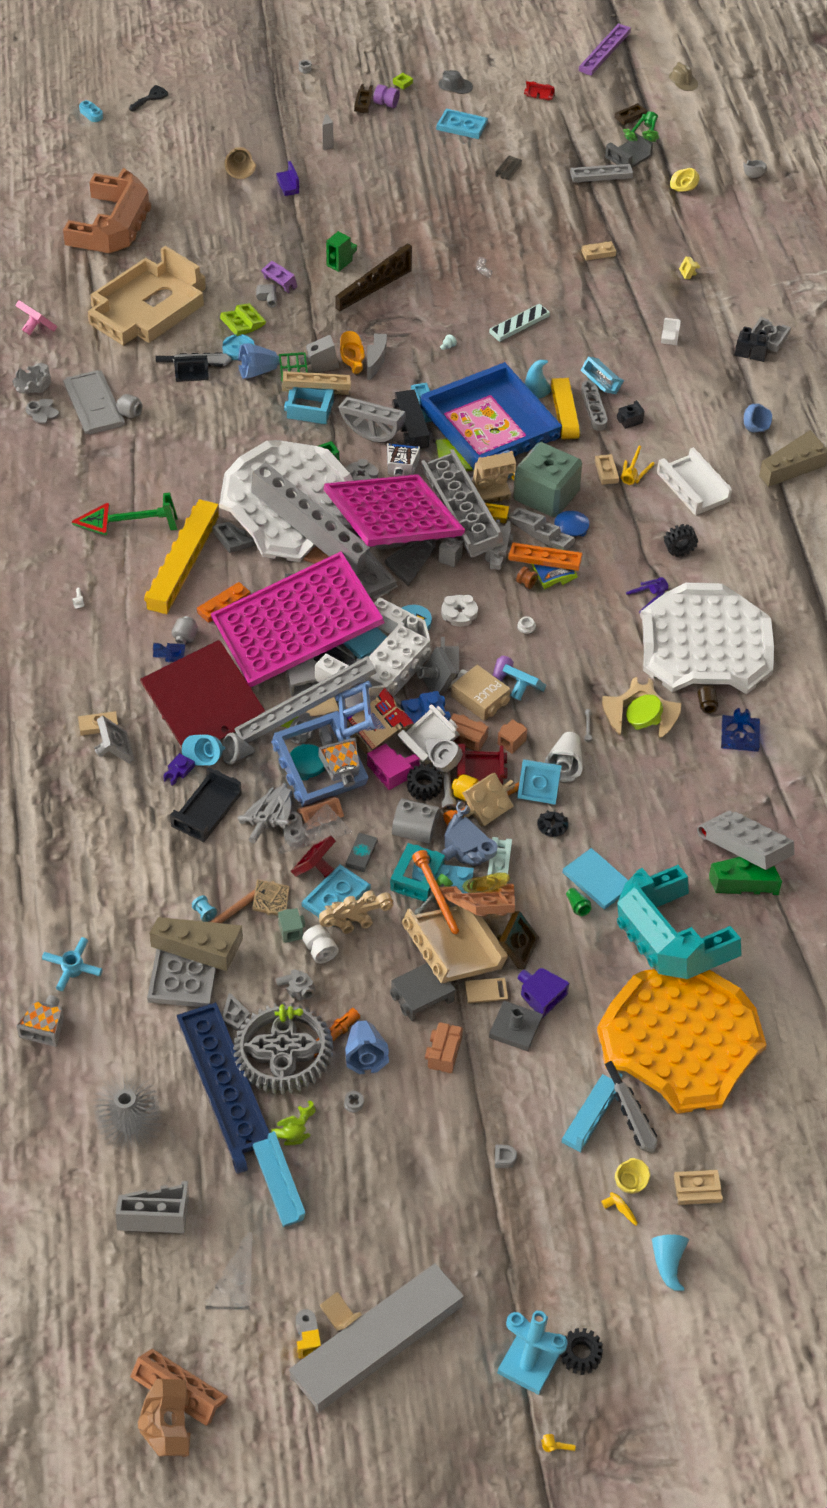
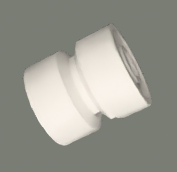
[302,925,339,964]

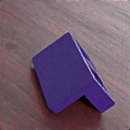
[276,161,299,196]

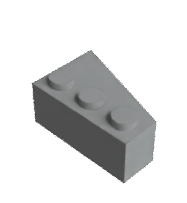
[116,1181,189,1233]

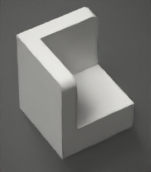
[661,318,681,345]

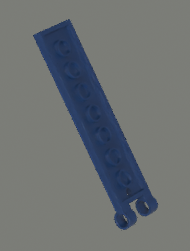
[176,1002,269,1174]

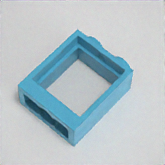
[284,387,334,424]

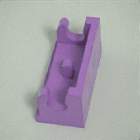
[261,261,297,293]

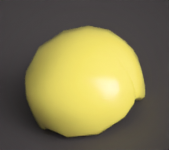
[614,1158,650,1194]

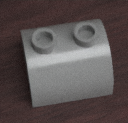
[392,798,441,844]

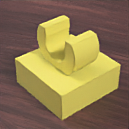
[679,256,700,279]

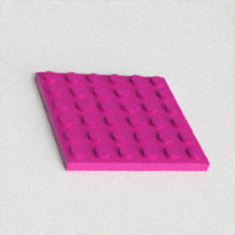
[323,474,465,547]

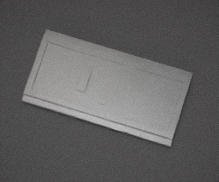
[63,370,125,434]

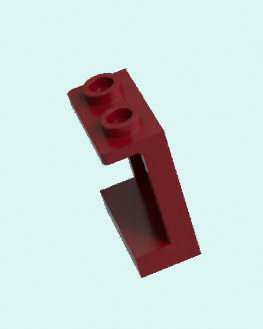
[457,744,508,785]

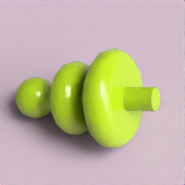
[275,1004,304,1022]

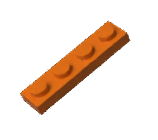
[508,542,582,571]

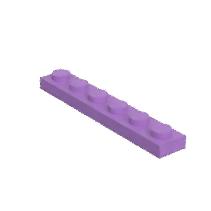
[579,23,631,76]

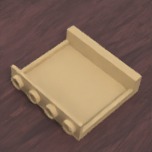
[402,906,508,983]

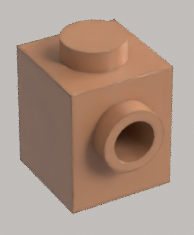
[497,719,527,754]

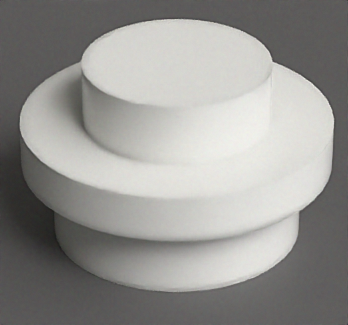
[517,617,536,634]

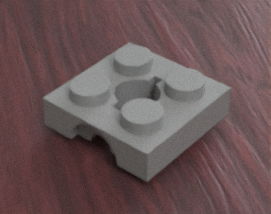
[751,317,791,352]

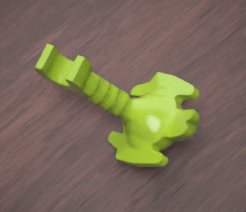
[271,1100,316,1145]

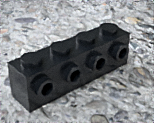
[392,389,430,449]

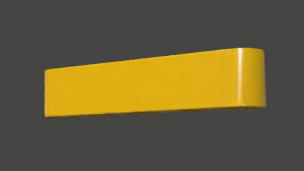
[551,378,580,440]

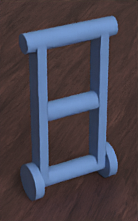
[335,680,378,742]

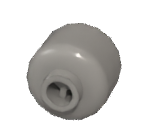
[116,394,143,418]
[172,616,198,645]

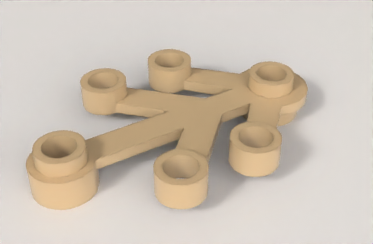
[319,891,394,934]

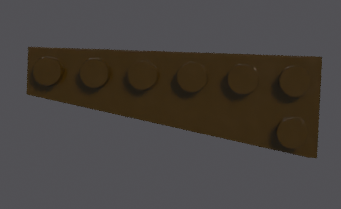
[335,243,412,312]

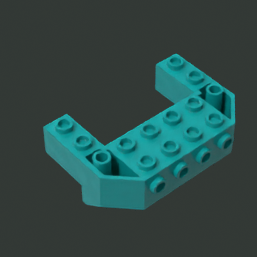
[617,865,742,979]

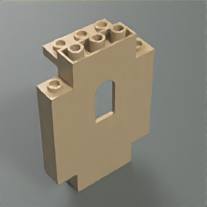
[88,246,206,346]

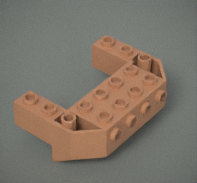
[63,168,151,253]

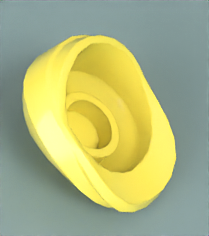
[670,168,700,192]

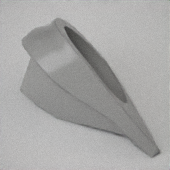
[425,738,463,772]

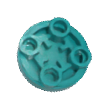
[290,744,326,781]

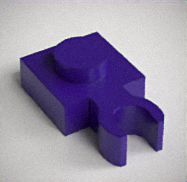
[163,753,195,786]

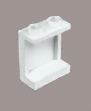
[398,704,459,765]

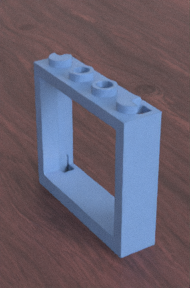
[271,711,369,807]

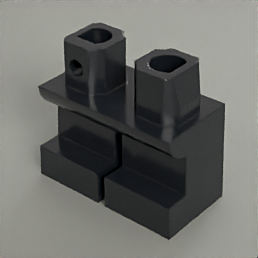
[734,326,769,362]

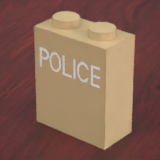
[451,665,510,721]

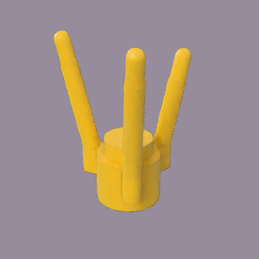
[620,445,655,485]

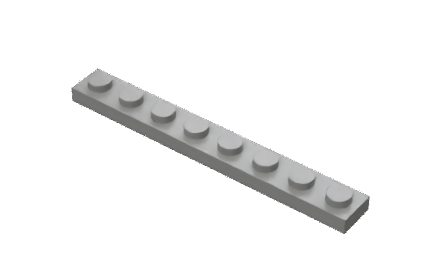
[235,656,377,743]

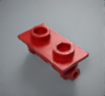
[524,81,555,101]

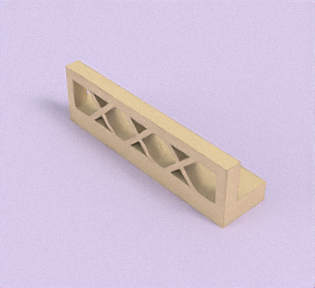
[282,371,351,395]

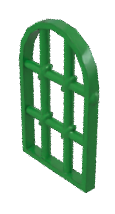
[279,352,308,392]

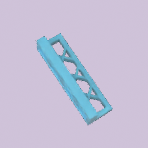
[562,1072,623,1152]
[253,1131,305,1227]

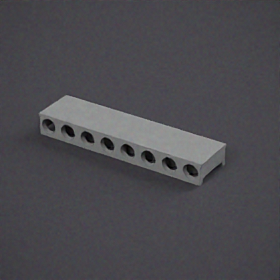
[421,449,504,558]
[251,462,370,576]
[289,1263,464,1413]

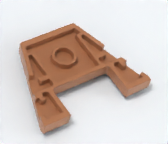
[439,883,515,917]

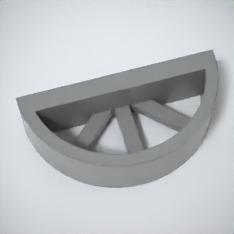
[339,397,406,442]

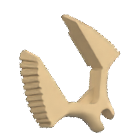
[602,677,681,739]

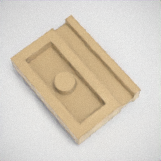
[673,1170,723,1205]

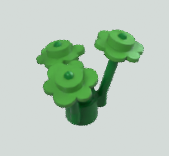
[623,111,659,143]

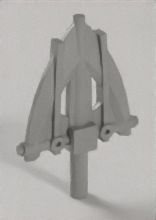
[238,783,293,843]

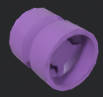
[373,84,400,108]

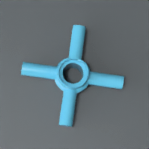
[42,937,103,991]

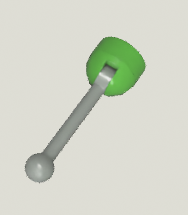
[415,874,453,915]

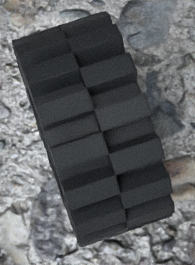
[664,524,698,557]
[407,764,442,801]
[560,1328,603,1375]

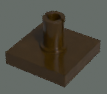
[497,911,539,969]

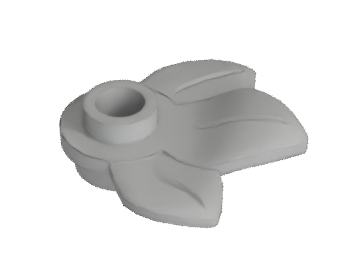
[26,399,59,424]

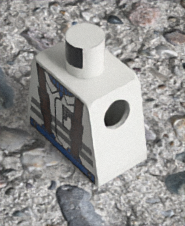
[387,443,420,477]

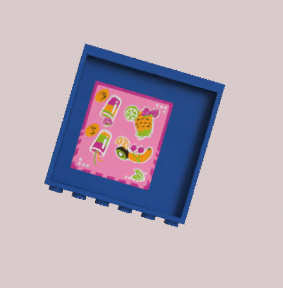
[420,362,562,470]

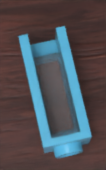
[580,356,624,394]

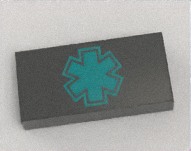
[346,833,378,872]

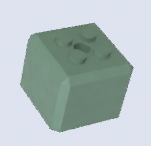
[513,442,582,517]

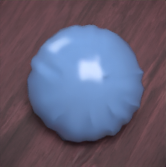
[743,403,772,433]

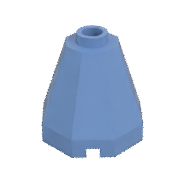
[238,343,280,379]
[345,1020,389,1074]

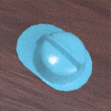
[182,735,226,766]

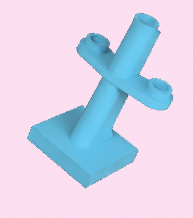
[497,1311,568,1395]

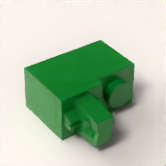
[326,231,357,272]

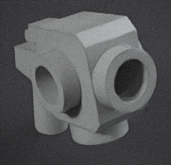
[289,712,319,743]
[276,969,316,1000]

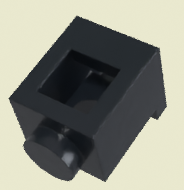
[617,400,645,429]

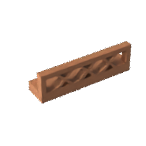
[130,1349,228,1426]

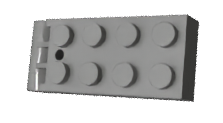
[697,811,795,870]

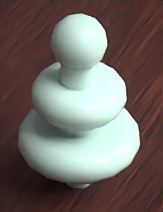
[440,334,457,350]

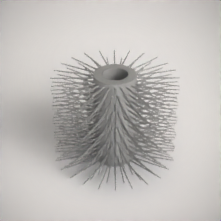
[94,1073,162,1153]

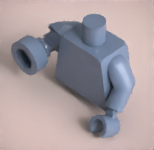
[441,801,497,866]

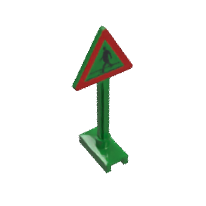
[72,492,178,535]

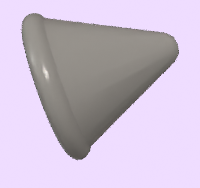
[222,733,255,765]

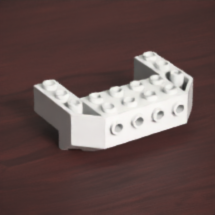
[315,597,431,708]

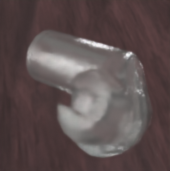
[476,257,493,278]

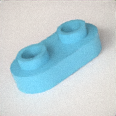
[79,100,103,122]

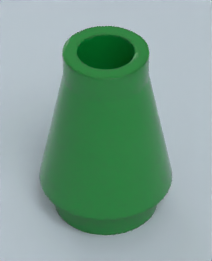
[566,888,592,917]

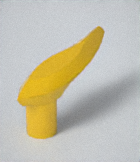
[601,1192,638,1226]

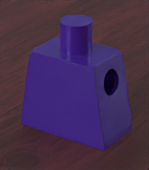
[517,968,570,1019]

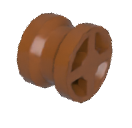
[516,566,538,589]

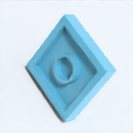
[502,664,547,701]
[517,759,562,804]

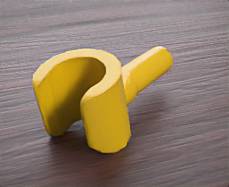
[541,1434,576,1452]

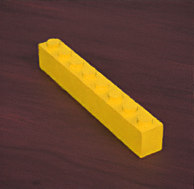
[144,499,220,614]

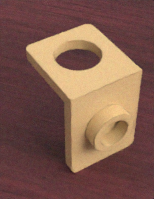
[320,1292,362,1331]

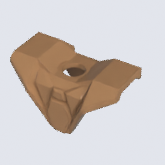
[138,1379,191,1457]

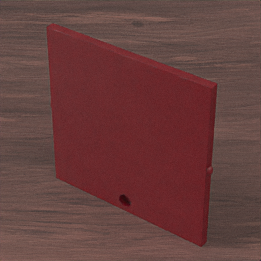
[140,639,266,747]

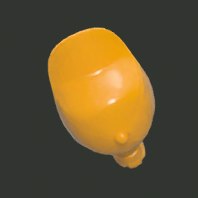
[340,331,365,374]

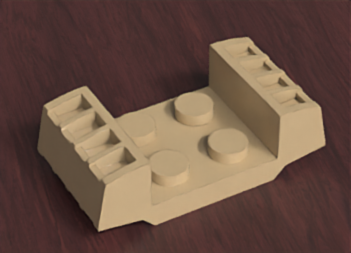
[472,451,516,503]

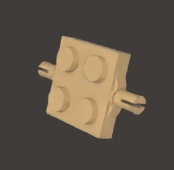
[462,773,515,827]

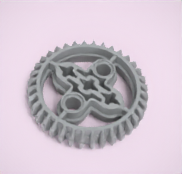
[233,1002,333,1095]

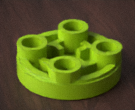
[626,694,663,730]

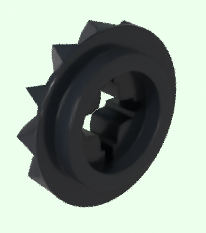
[537,810,569,837]

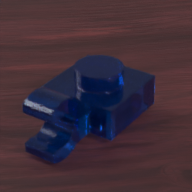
[153,643,186,662]

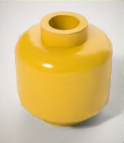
[452,775,479,802]

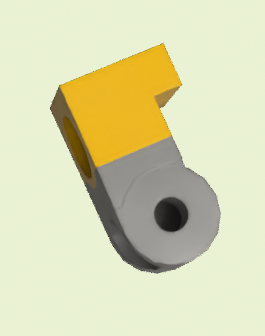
[296,1309,321,1359]

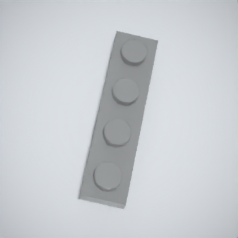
[570,164,633,183]

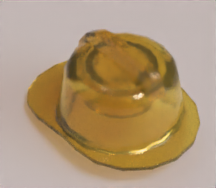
[462,873,510,893]

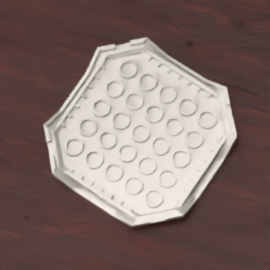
[219,440,353,562]
[640,583,774,695]

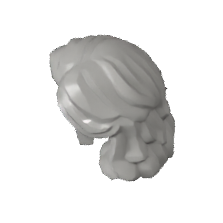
[12,363,51,394]

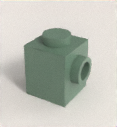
[278,908,305,943]

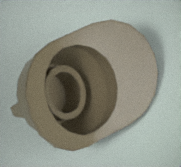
[669,62,698,91]

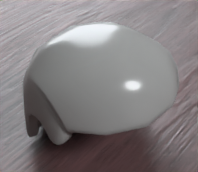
[743,160,767,178]

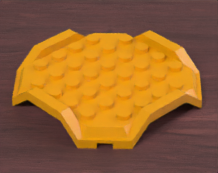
[597,969,767,1114]

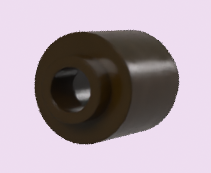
[697,686,718,714]

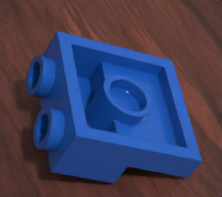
[400,691,451,730]

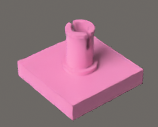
[15,300,58,335]

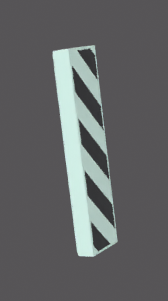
[489,303,550,342]

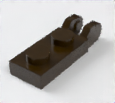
[354,84,374,113]

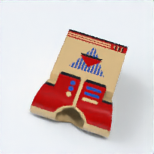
[347,688,414,755]

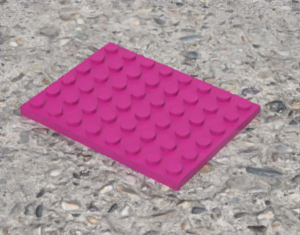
[211,552,385,688]

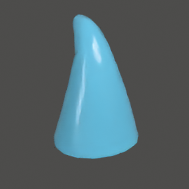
[524,360,551,399]
[652,1234,689,1291]

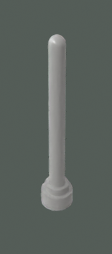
[442,771,457,813]

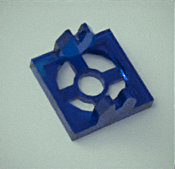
[721,708,760,752]

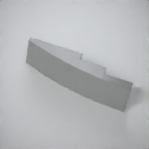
[508,507,575,550]

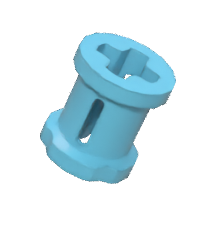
[192,895,217,922]

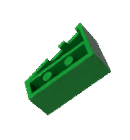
[708,857,782,895]

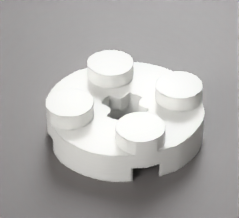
[441,595,478,627]

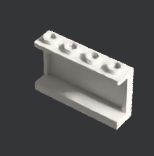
[657,447,732,516]

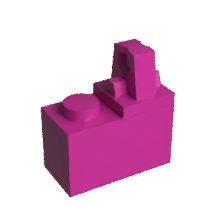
[367,744,420,790]

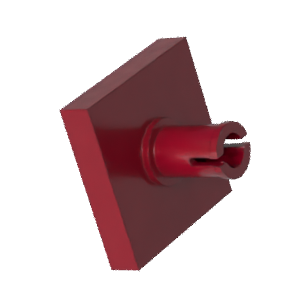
[290,836,336,878]

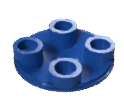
[554,511,589,537]

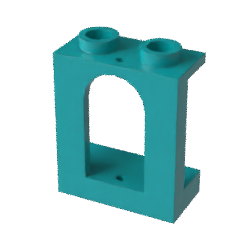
[390,843,445,902]

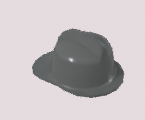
[438,70,473,94]

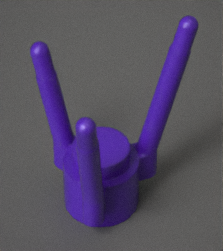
[626,577,668,614]

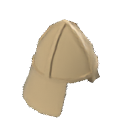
[224,147,256,179]

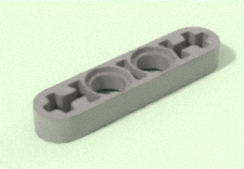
[581,380,607,431]

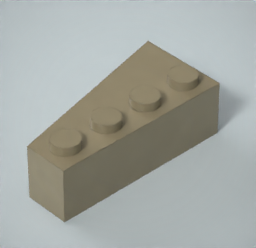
[759,430,827,487]
[149,917,243,971]

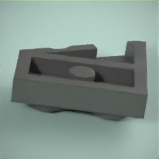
[212,522,256,553]

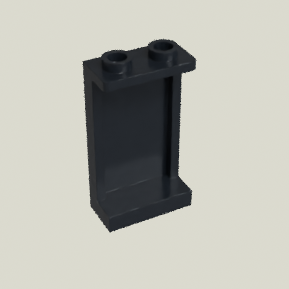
[170,767,242,842]

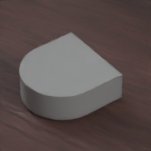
[495,1145,517,1168]

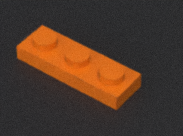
[197,582,251,623]

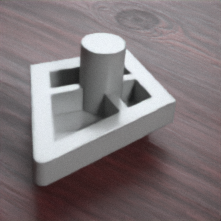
[222,993,250,1031]

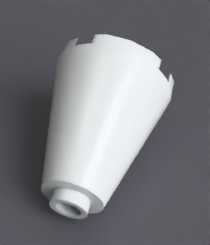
[545,732,583,782]

